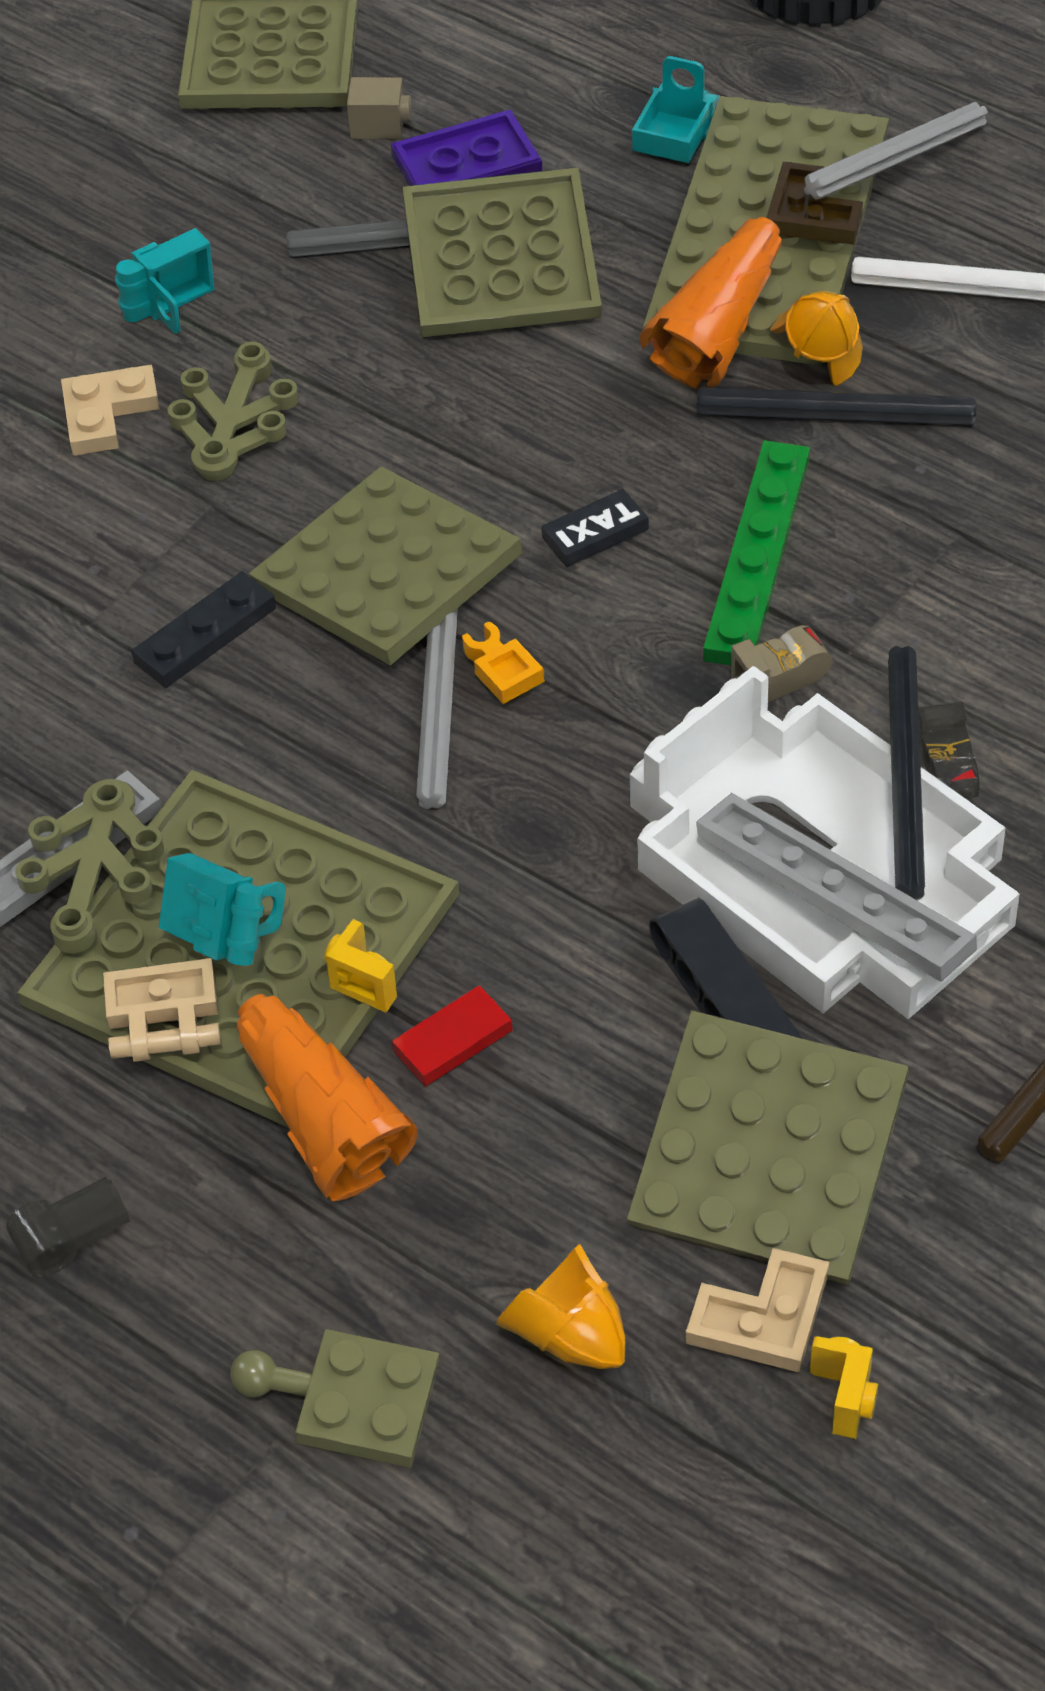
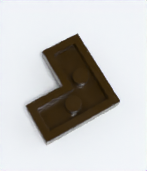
[766,161,863,245]

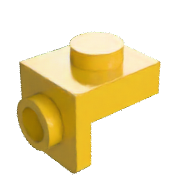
[810,1336,879,1439]

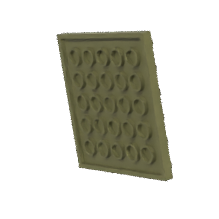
[17,770,459,1128]

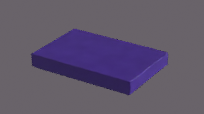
[391,109,543,186]

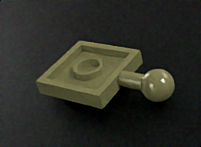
[230,1329,439,1468]

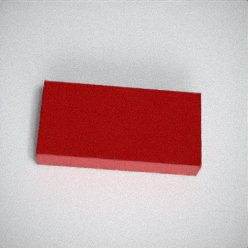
[392,985,513,1087]

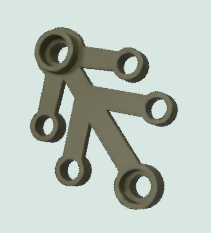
[168,342,299,481]
[15,779,164,954]

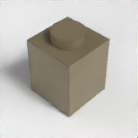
[347,77,412,139]

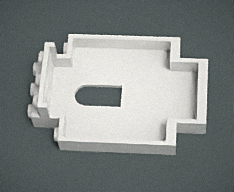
[630,666,1020,1019]

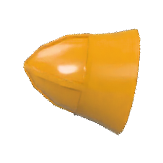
[770,291,863,386]
[495,1244,625,1369]

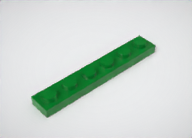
[703,440,810,666]

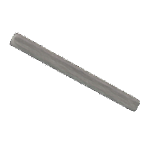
[804,102,988,200]
[416,608,458,810]

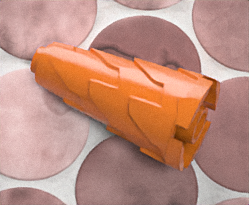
[640,217,782,389]
[236,994,418,1202]

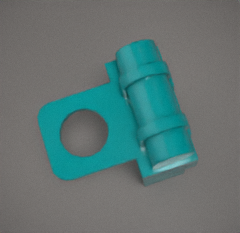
[632,56,720,163]
[115,228,215,334]
[158,853,286,966]

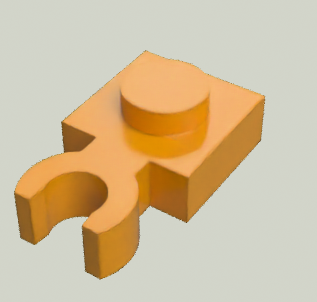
[462,622,544,704]

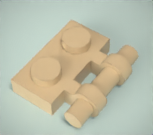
[103,958,221,1062]

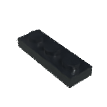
[131,571,276,689]

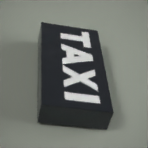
[541,489,649,567]

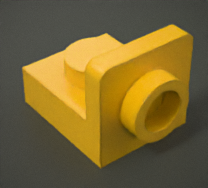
[324,919,397,1012]

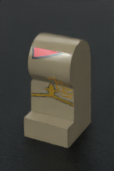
[731,625,833,702]

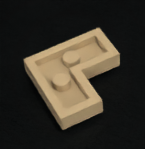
[61,365,159,456]
[686,1248,829,1373]

